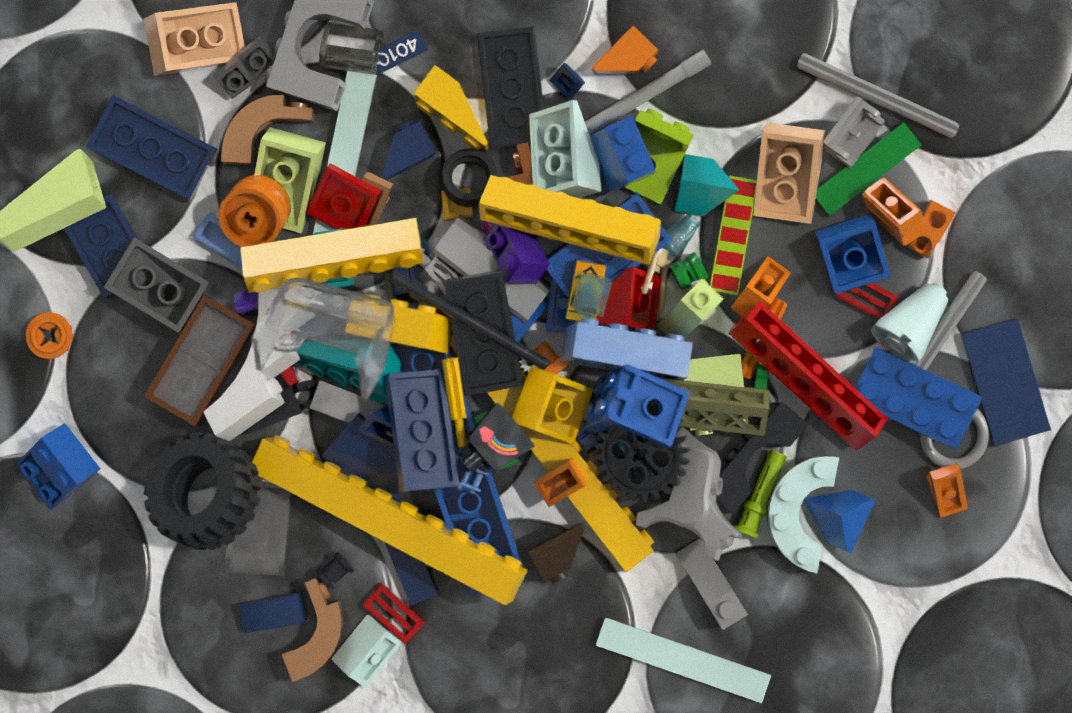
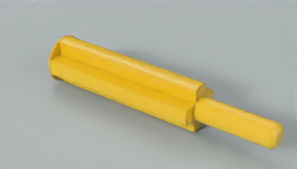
[441,357,467,448]

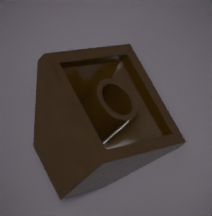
[528,523,583,584]

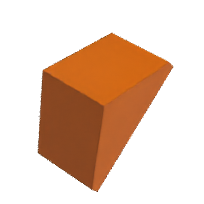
[533,459,588,507]

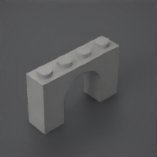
[265,0,374,112]

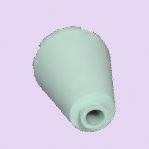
[871,283,948,364]

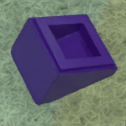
[234,290,258,315]

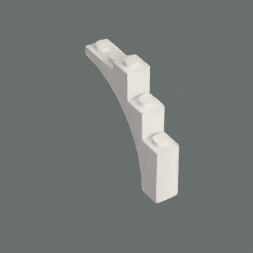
[204,287,316,441]

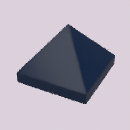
[549,63,585,101]

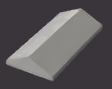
[432,214,551,323]

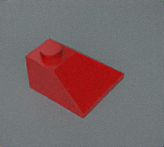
[596,267,661,332]

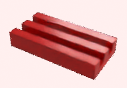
[833,283,899,320]
[363,583,425,644]

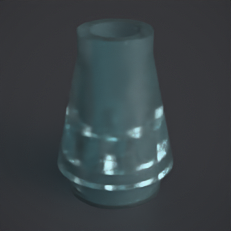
[662,213,701,257]

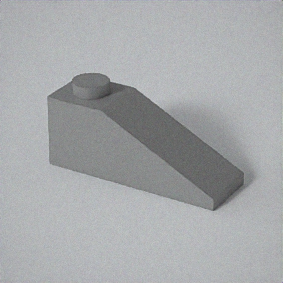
[675,538,748,630]

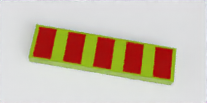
[710,176,757,296]

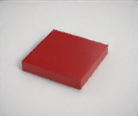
[306,163,381,230]

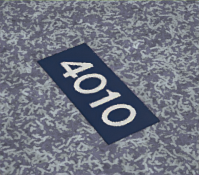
[369,29,428,74]

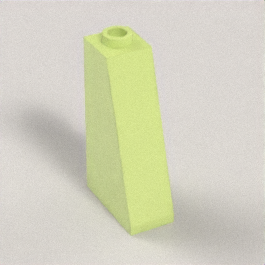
[0,149,106,252]
[656,279,723,337]

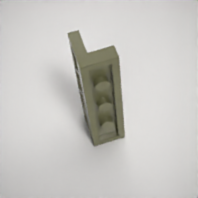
[649,377,770,436]

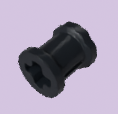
[315,551,355,590]

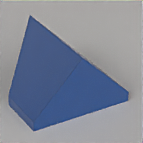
[803,490,876,553]

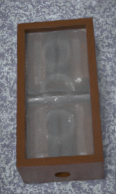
[144,295,257,426]

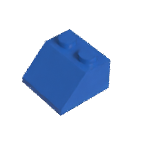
[815,213,891,294]

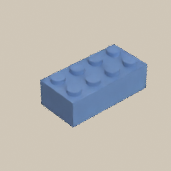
[560,318,693,380]

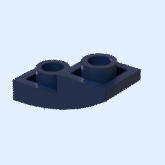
[239,593,306,633]

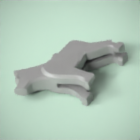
[636,427,742,561]

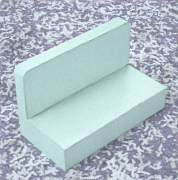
[332,615,403,688]

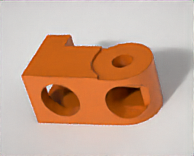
[907,199,956,259]

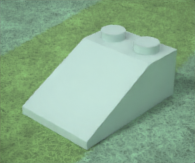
[529,100,601,198]

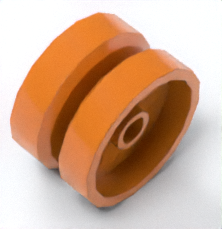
[218,175,291,247]

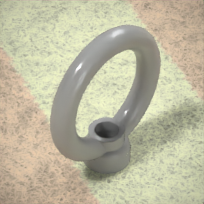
[920,409,989,469]

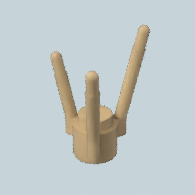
[635,248,671,320]

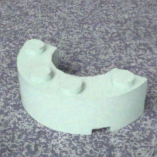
[767,456,839,573]

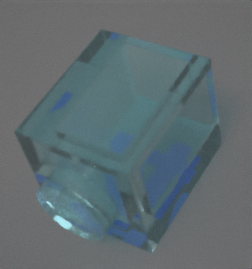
[572,271,612,319]

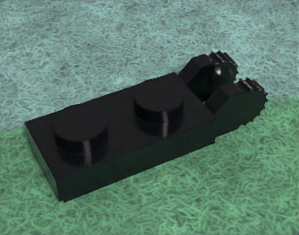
[246,380,316,434]

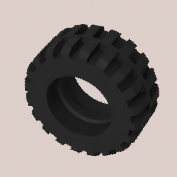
[144,432,261,550]

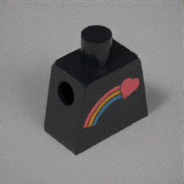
[460,403,535,474]

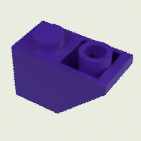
[485,224,550,284]

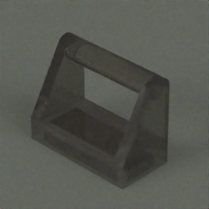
[319,22,384,75]

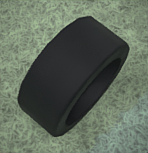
[441,148,497,207]

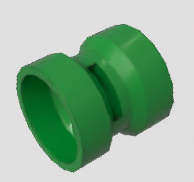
[669,252,708,291]

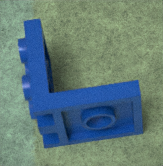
[583,364,690,448]

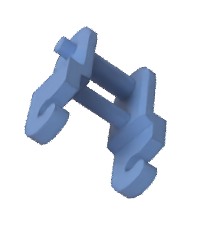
[455,455,489,494]

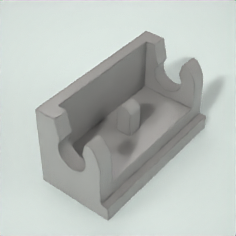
[823,96,885,168]

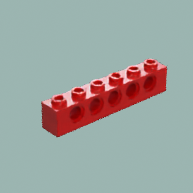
[728,301,888,451]

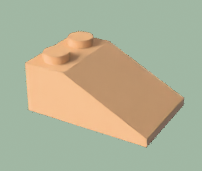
[144,2,245,76]
[753,123,825,224]

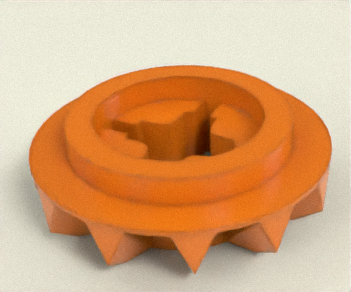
[26,312,73,359]

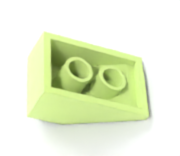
[254,127,326,233]

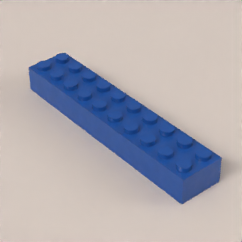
[385,302,526,596]

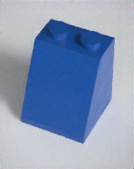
[590,116,656,197]

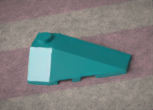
[293,339,401,405]

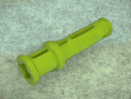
[734,449,787,539]

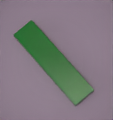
[816,122,921,217]

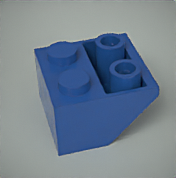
[16,423,101,510]

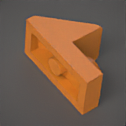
[926,463,968,518]

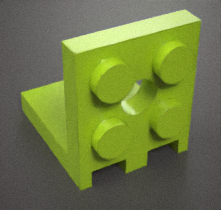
[623,108,694,205]

